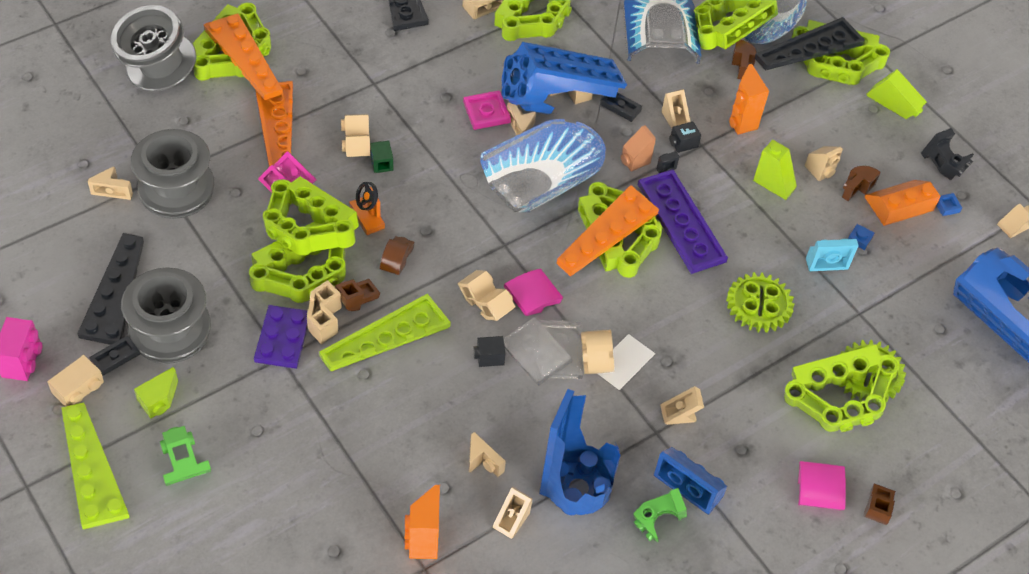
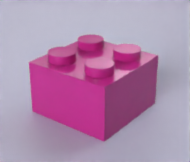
[0,317,43,381]

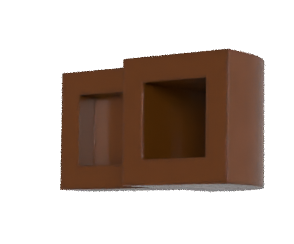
[732,40,757,79]
[842,166,881,201]
[380,236,415,275]
[335,279,380,311]
[864,483,896,525]

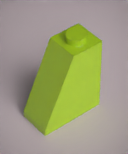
[866,69,927,119]
[753,139,797,200]

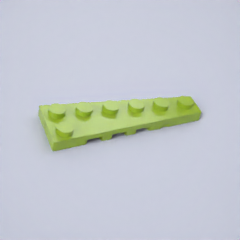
[319,293,451,371]
[61,402,130,530]

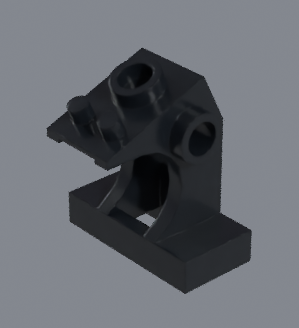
[921,128,974,180]

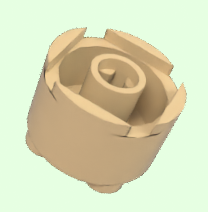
[581,330,614,374]

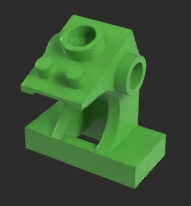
[160,426,211,486]
[633,488,687,542]

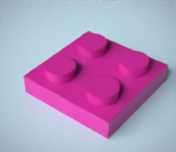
[463,90,511,130]

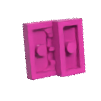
[258,151,317,193]
[503,268,563,316]
[798,461,846,510]

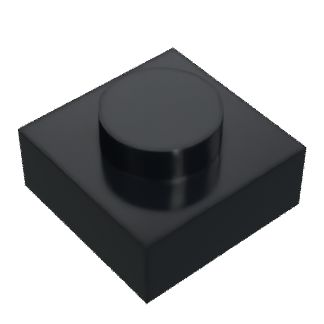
[656,151,680,173]

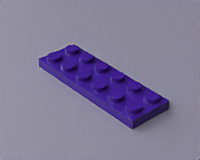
[637,170,728,274]

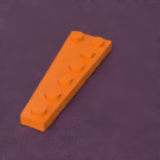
[203,13,283,100]
[255,81,293,167]
[556,185,659,277]

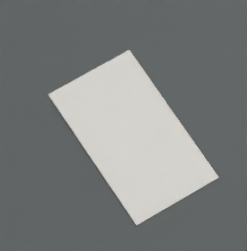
[597,334,655,390]

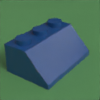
[654,447,727,515]

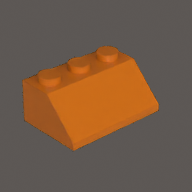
[729,64,769,135]
[864,180,941,226]
[405,485,440,559]

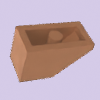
[621,125,656,172]

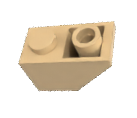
[805,146,843,181]

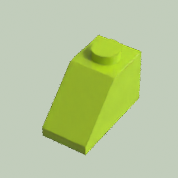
[134,367,178,419]

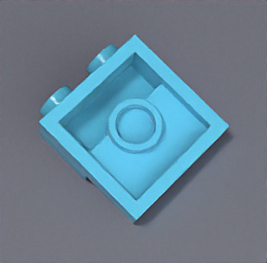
[806,239,858,271]

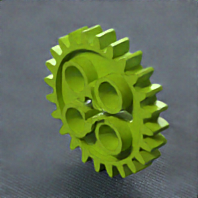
[726,272,795,333]
[834,340,906,405]

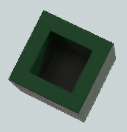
[370,140,394,173]

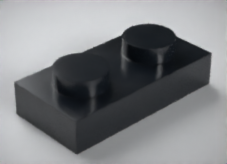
[600,92,642,122]
[89,335,140,376]

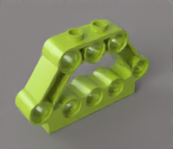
[494,0,572,41]
[694,0,778,50]
[192,2,271,81]
[791,20,890,85]
[262,176,359,255]
[578,182,662,278]
[249,222,346,303]
[784,344,900,432]

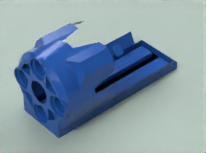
[501,42,627,114]
[953,247,1029,363]
[539,389,621,516]

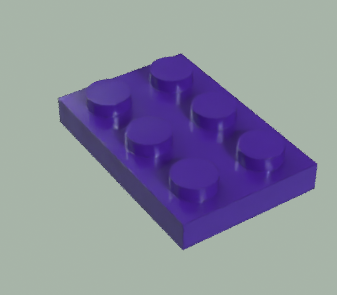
[254,305,308,369]

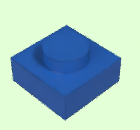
[936,193,962,216]
[848,224,875,250]

